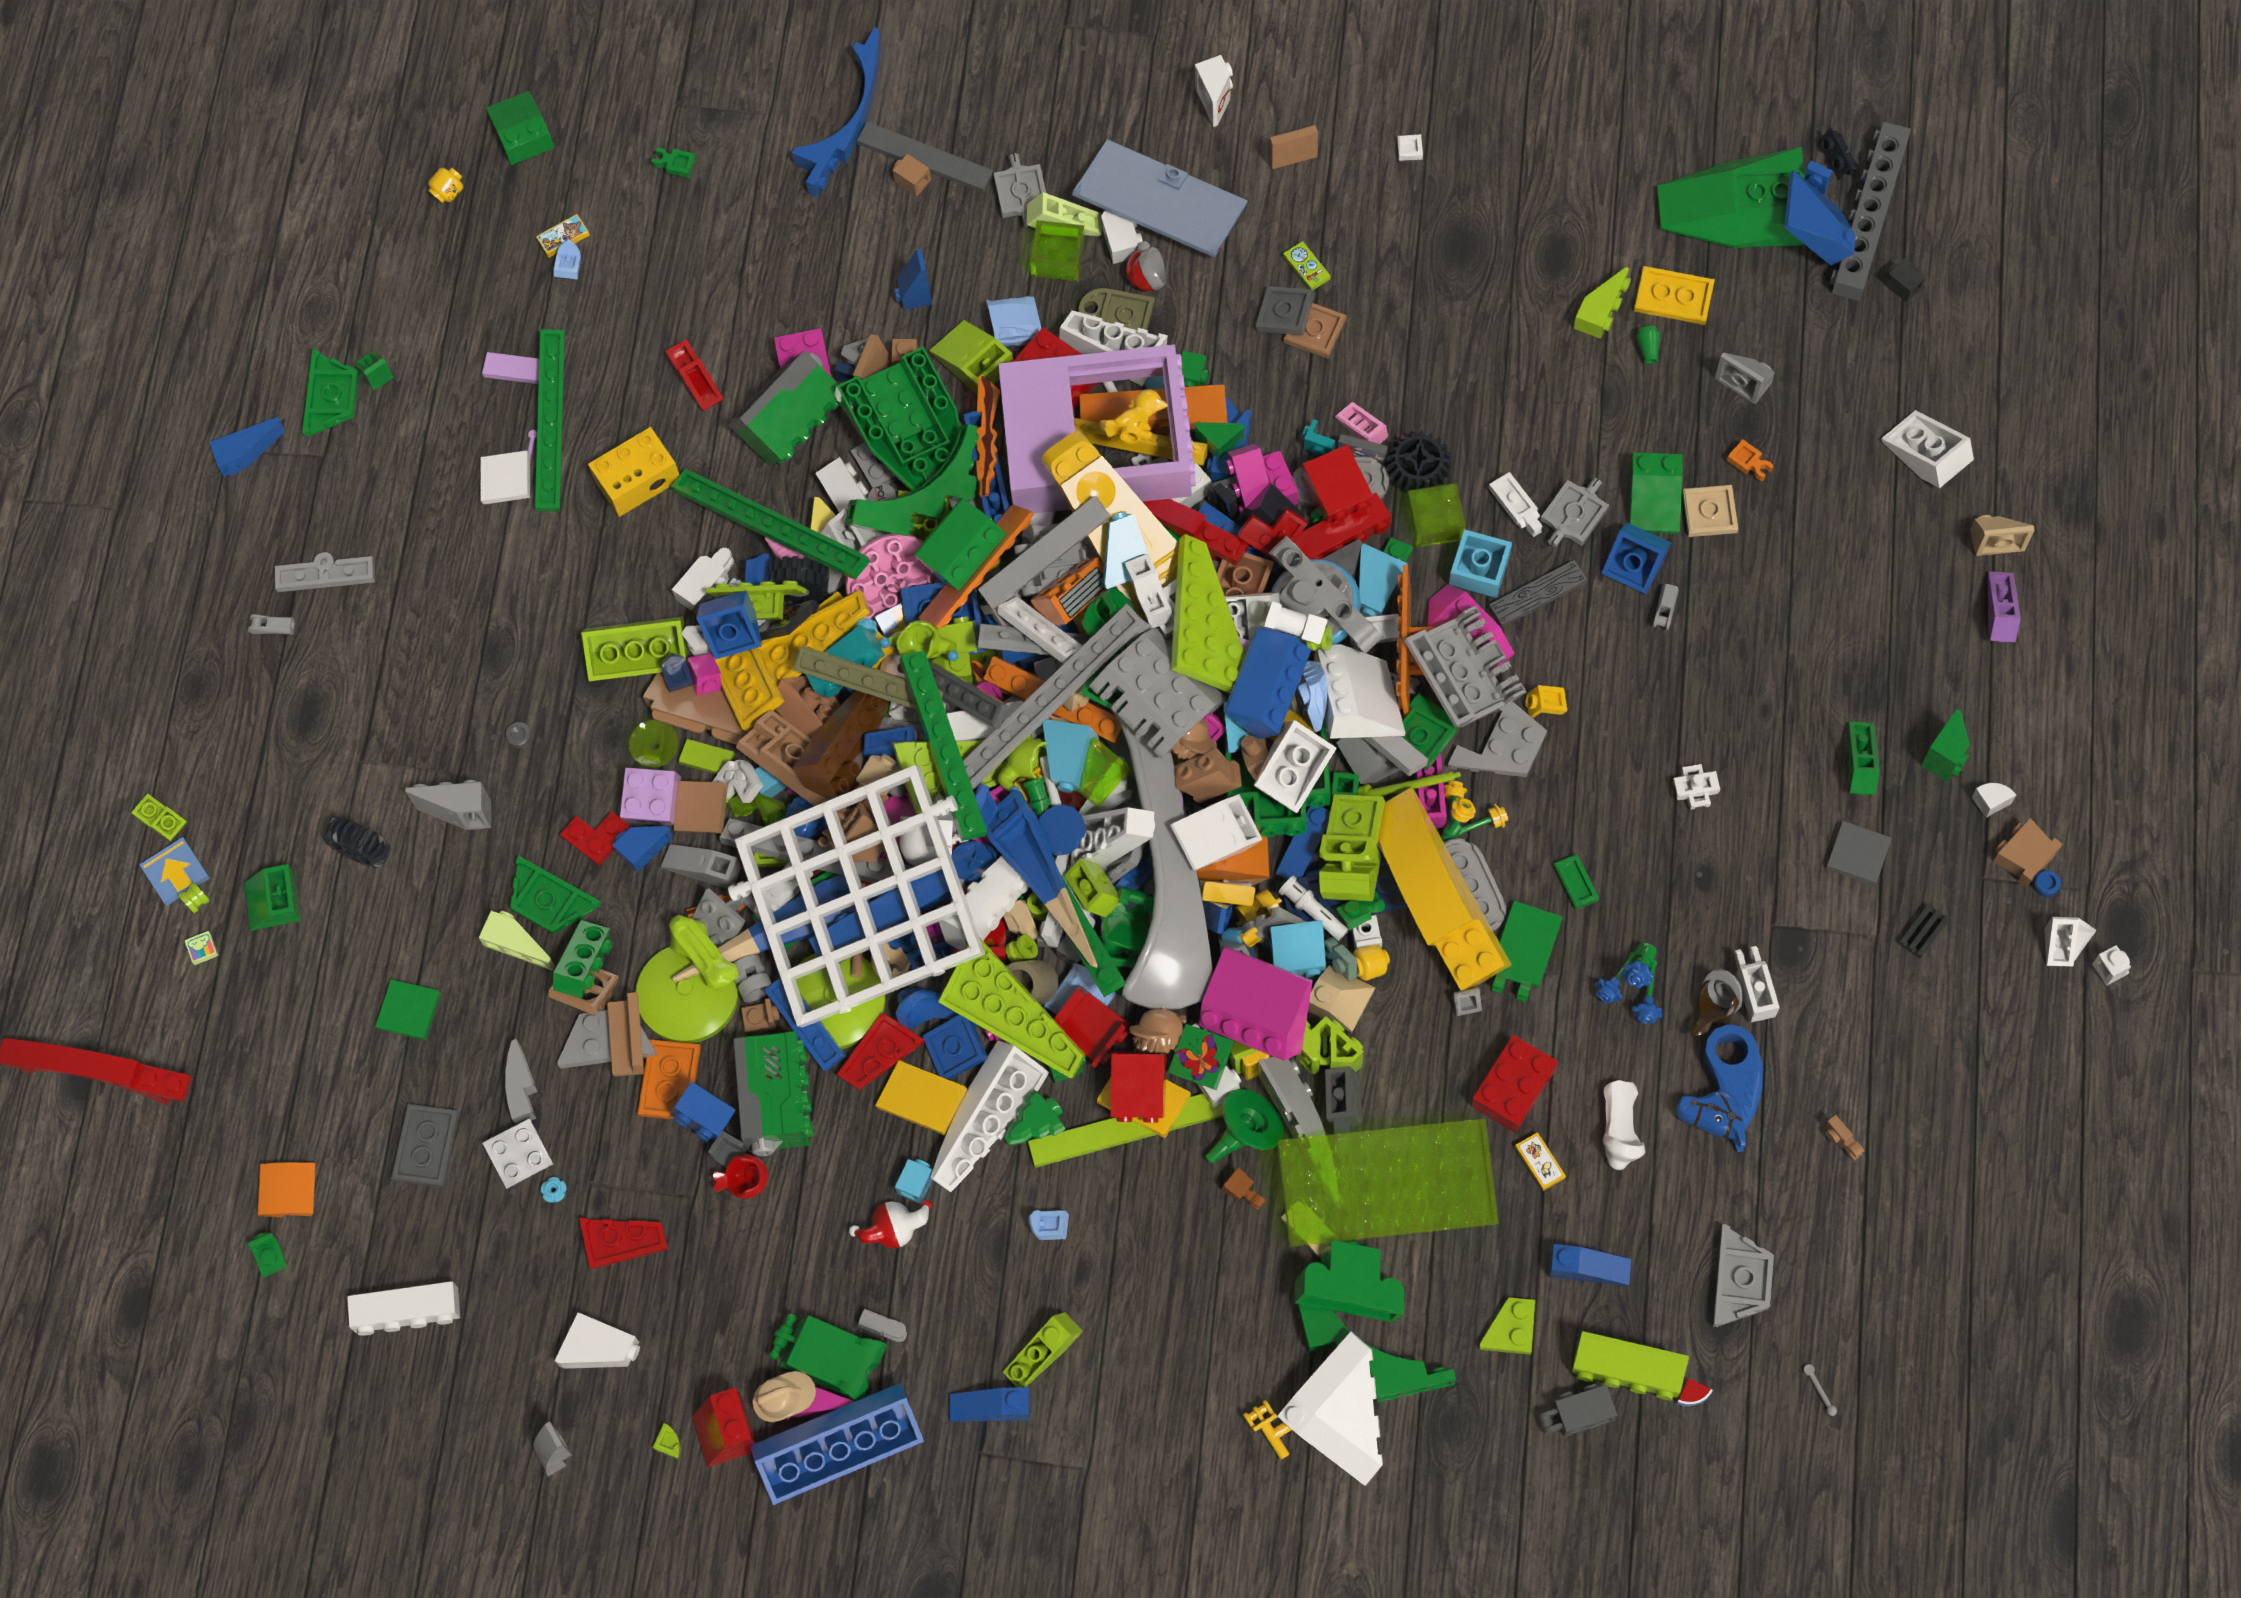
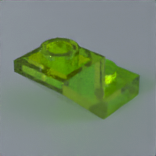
[728,793,786,825]

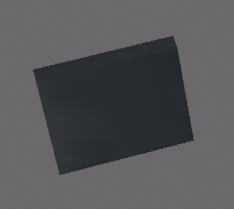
[1237,482,1305,526]

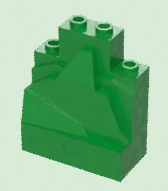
[1224,716,1330,837]

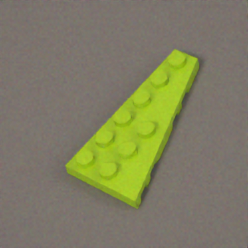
[891,738,1047,815]
[938,937,1085,1078]

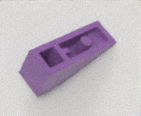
[1988,571,2021,642]

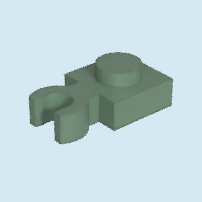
[1324,937,1357,982]

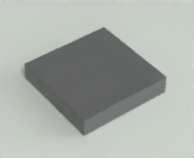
[1256,286,1315,335]
[1826,821,1892,886]

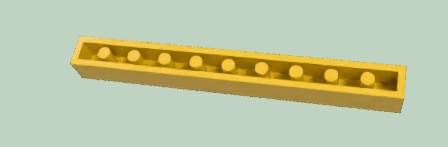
[1074,418,1208,465]

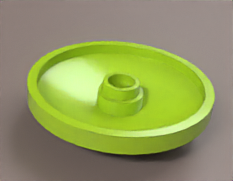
[636,947,739,1043]
[788,953,886,1049]

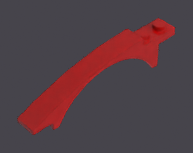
[1143,499,1249,566]
[0,1038,192,1105]

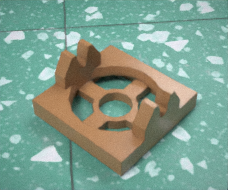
[548,969,619,1015]

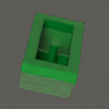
[353,351,394,391]
[1195,422,1244,460]

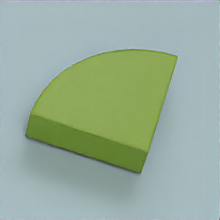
[653,1423,681,1459]

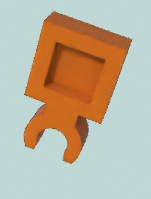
[1727,439,1773,481]

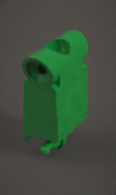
[769,1313,888,1402]

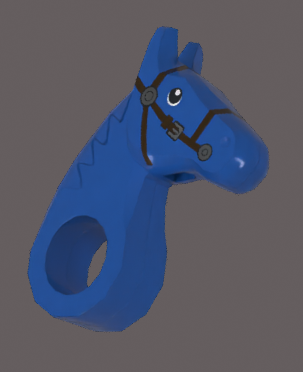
[1676,1025,1763,1152]

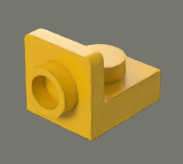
[1525,685,1567,718]

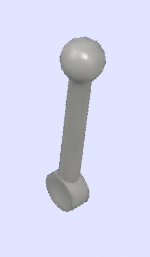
[1803,1364,1837,1416]

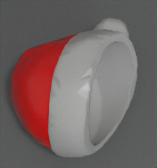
[1126,241,1165,291]

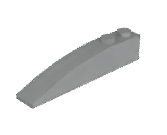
[1258,1057,1339,1209]

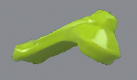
[669,915,739,990]

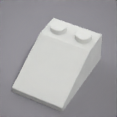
[1881,410,1974,488]
[1254,720,1336,813]

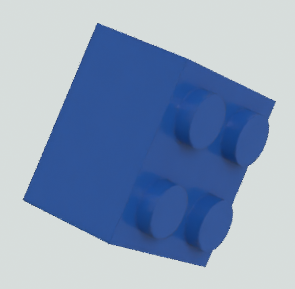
[670,1082,735,1143]

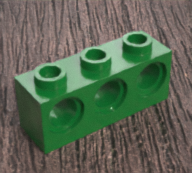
[553,920,613,998]

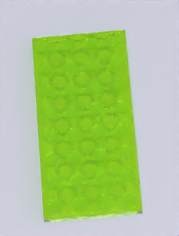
[1277,1119,1499,1247]

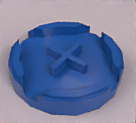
[951,841,999,885]

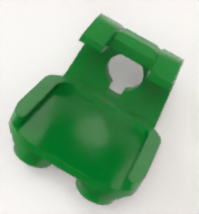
[1101,885,1154,956]

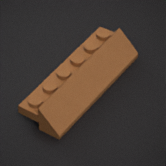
[736,709,889,826]

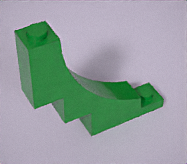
[1294,1286,1456,1403]

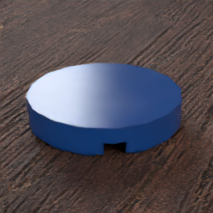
[1038,805,1086,856]

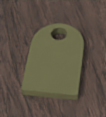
[1079,288,1155,330]

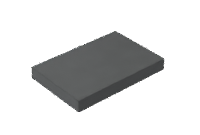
[391,1104,460,1188]

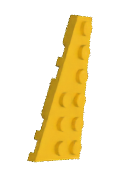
[759,590,870,687]

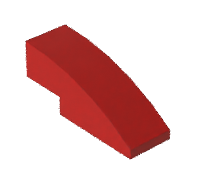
[665,339,724,412]

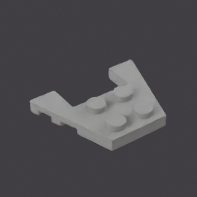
[1448,701,1547,777]

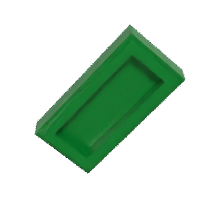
[1553,854,1599,910]

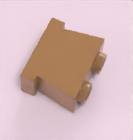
[1174,748,1242,804]
[1993,818,2063,888]

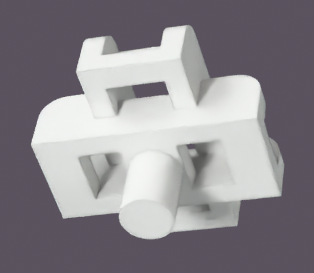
[1673,764,1720,810]

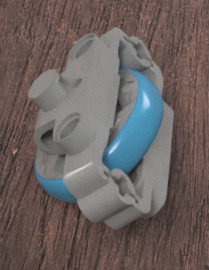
[1268,535,1384,654]

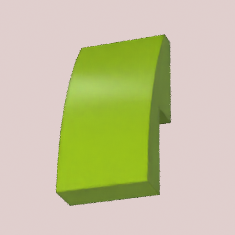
[131,793,187,842]

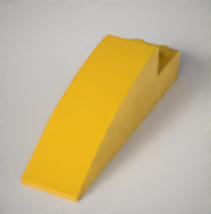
[1378,787,1512,991]

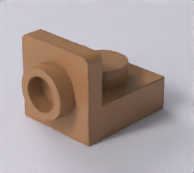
[741,998,780,1035]

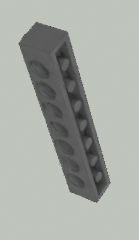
[1830,122,1911,301]

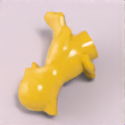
[1099,389,1168,444]

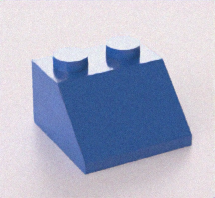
[1602,523,1672,594]
[697,591,762,660]

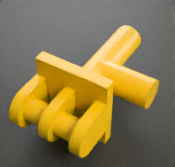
[1243,1400,1292,1460]

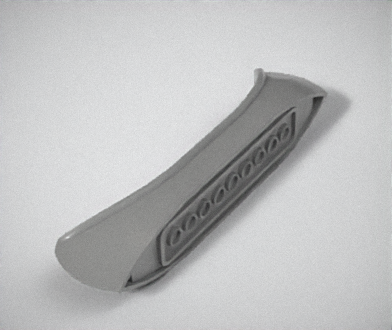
[1055,659,1213,1010]

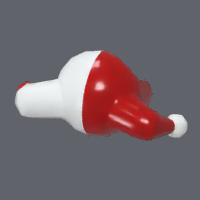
[849,1200,932,1249]

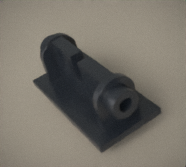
[1818,127,1858,180]

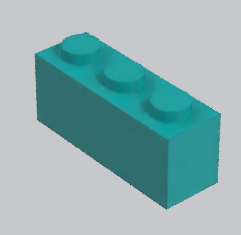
[806,625,885,698]

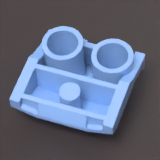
[986,296,1041,346]
[1297,661,1328,732]
[1044,963,1116,1015]

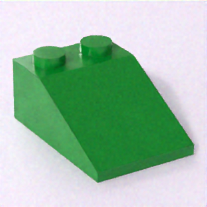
[486,91,554,165]
[1630,452,1683,534]

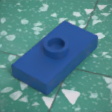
[864,725,915,759]

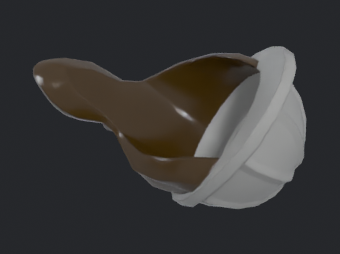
[1690,969,1743,1038]

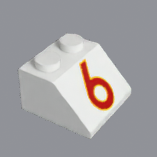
[1195,55,1233,127]

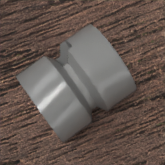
[734,955,772,1003]

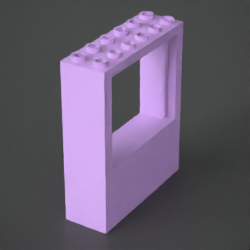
[999,344,1196,513]

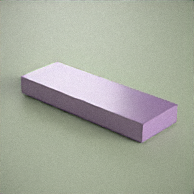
[482,352,539,384]

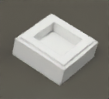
[1397,135,1423,161]

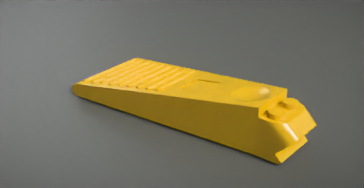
[1042,431,1179,630]

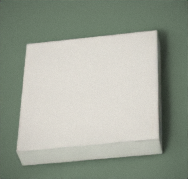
[481,451,530,504]

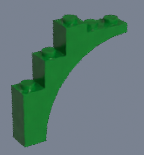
[845,424,979,536]

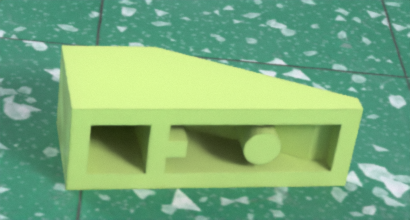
[1027,192,1102,236]
[479,911,555,970]

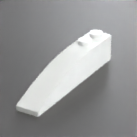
[930,1041,1049,1192]

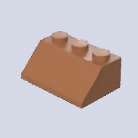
[1217,553,1274,596]
[775,676,841,739]

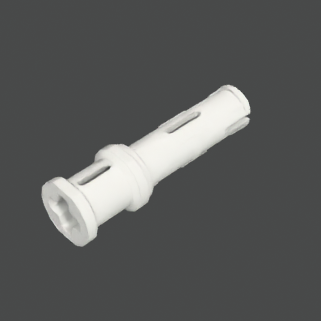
[1279,876,1349,941]

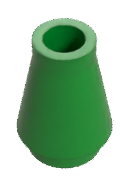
[1636,326,1660,364]

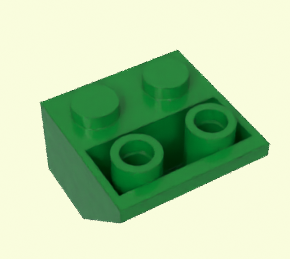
[244,864,302,931]

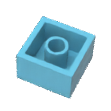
[1449,529,1512,598]

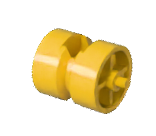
[1235,889,1282,927]

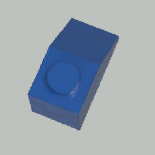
[613,826,673,873]

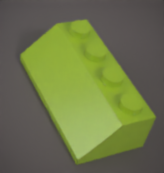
[582,617,688,681]
[1571,1331,1689,1400]

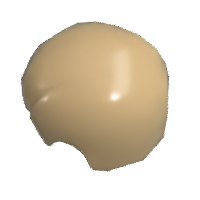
[871,942,910,978]

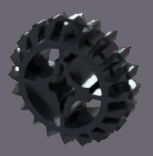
[1386,430,1452,495]
[322,817,391,868]

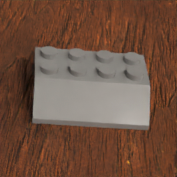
[1404,606,1526,727]
[1089,628,1227,759]

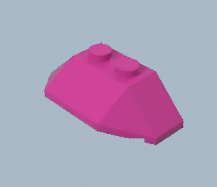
[1428,584,1514,669]

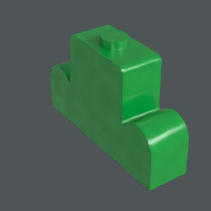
[1294,1240,1404,1323]

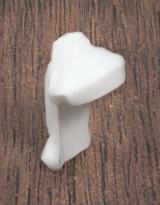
[1603,1080,1645,1170]

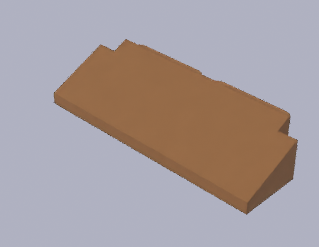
[643,672,783,745]

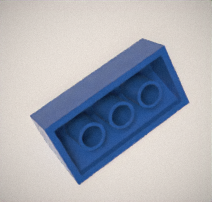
[1223,626,1311,739]

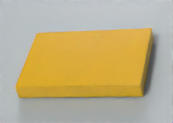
[1634,266,1715,325]
[875,1061,967,1135]
[1097,1077,1191,1138]

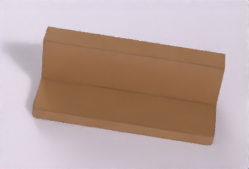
[607,992,644,1076]

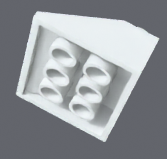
[1313,644,1405,738]

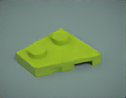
[1479,1297,1535,1355]

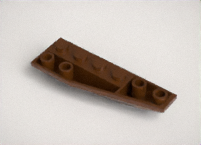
[793,690,889,800]

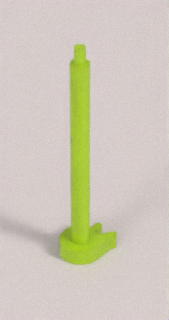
[1358,772,1461,796]

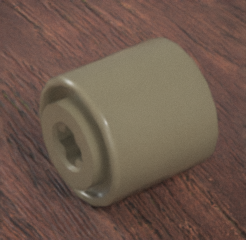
[1006,959,1058,1005]

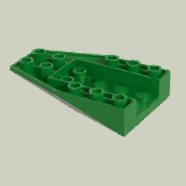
[1657,147,1805,248]
[834,346,960,491]

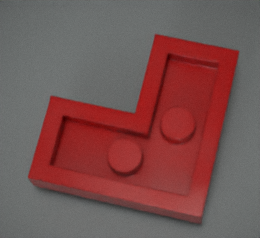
[1238,507,1307,561]
[560,811,631,867]

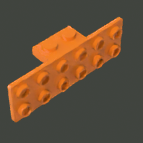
[1079,384,1227,434]
[918,505,1034,629]
[1396,565,1435,718]

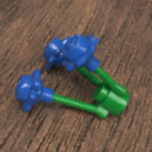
[1594,943,1663,1024]

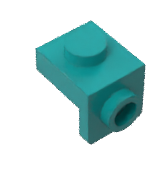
[1301,419,1335,457]

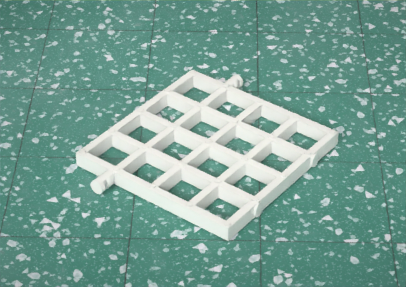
[728,765,985,1028]

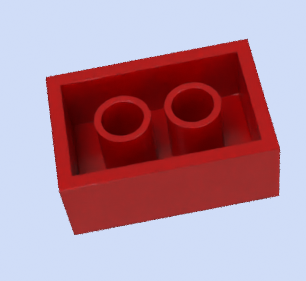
[1013,327,1097,411]
[1471,1035,1558,1134]

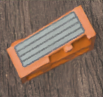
[1031,557,1107,626]

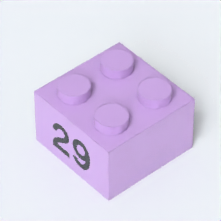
[620,768,681,826]

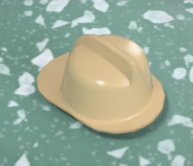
[753,1371,816,1422]

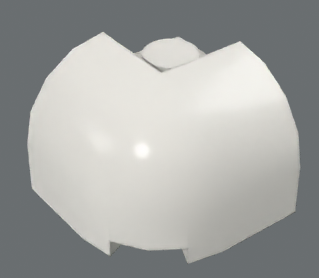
[899,816,953,867]

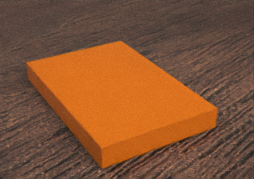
[638,1040,701,1119]

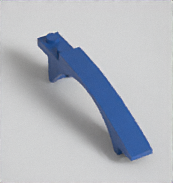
[792,27,881,197]

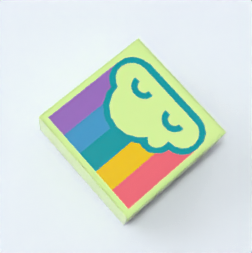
[185,931,219,965]

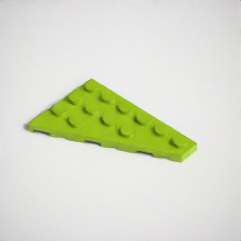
[1171,534,1245,693]

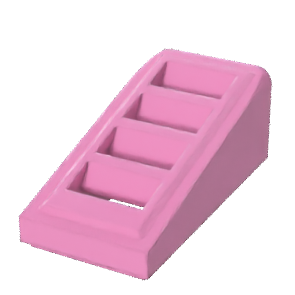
[1335,402,1388,444]

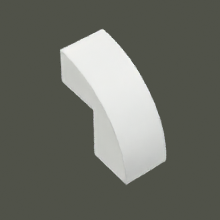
[1125,554,1174,629]

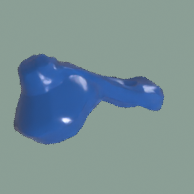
[896,989,980,1028]

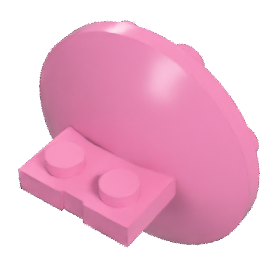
[845,534,942,628]

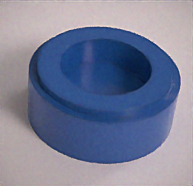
[2033,870,2061,897]

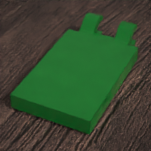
[1492,901,1563,1002]

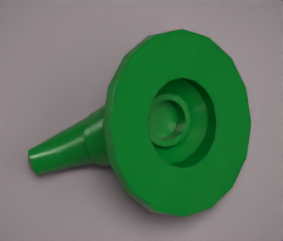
[1205,1089,1284,1164]

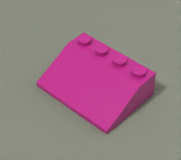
[1199,947,1313,1061]

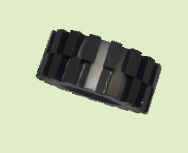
[767,556,830,603]

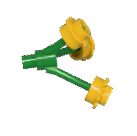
[1441,781,1508,842]

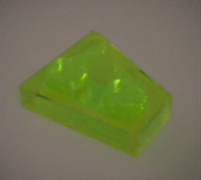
[1079,737,1131,808]

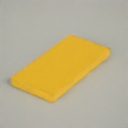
[714,647,785,732]

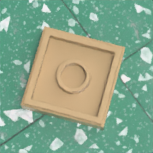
[1682,485,1738,537]

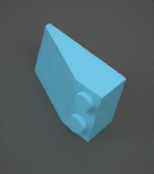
[1270,920,1326,979]

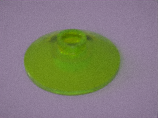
[629,720,679,768]

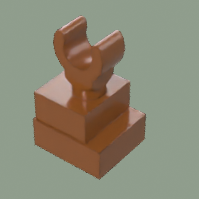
[1221,1168,1266,1211]

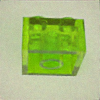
[1030,220,1086,281]
[1407,483,1466,547]

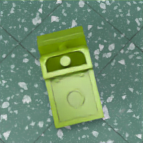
[1319,794,1385,901]
[1296,1016,1364,1074]

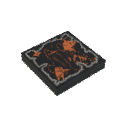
[759,600,819,641]

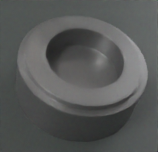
[506,722,532,749]

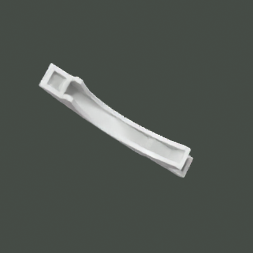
[1041,757,1133,947]

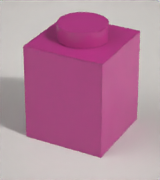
[688,653,721,696]

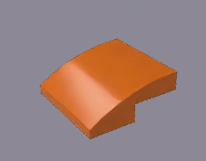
[257,1162,315,1217]

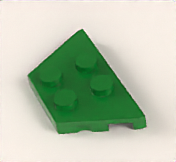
[302,350,360,437]
[510,856,601,935]

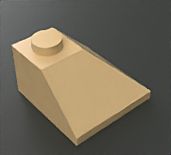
[1970,515,2035,556]
[1308,965,1375,1033]

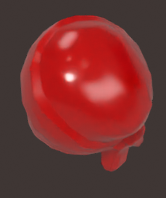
[713,1154,768,1199]

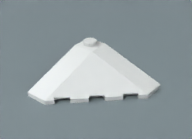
[1278,1332,1383,1486]

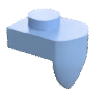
[554,240,581,279]
[1028,1210,1069,1240]

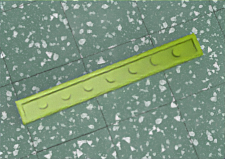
[1028,1093,1223,1168]

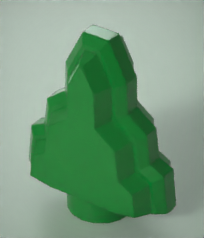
[1004,1089,1066,1146]

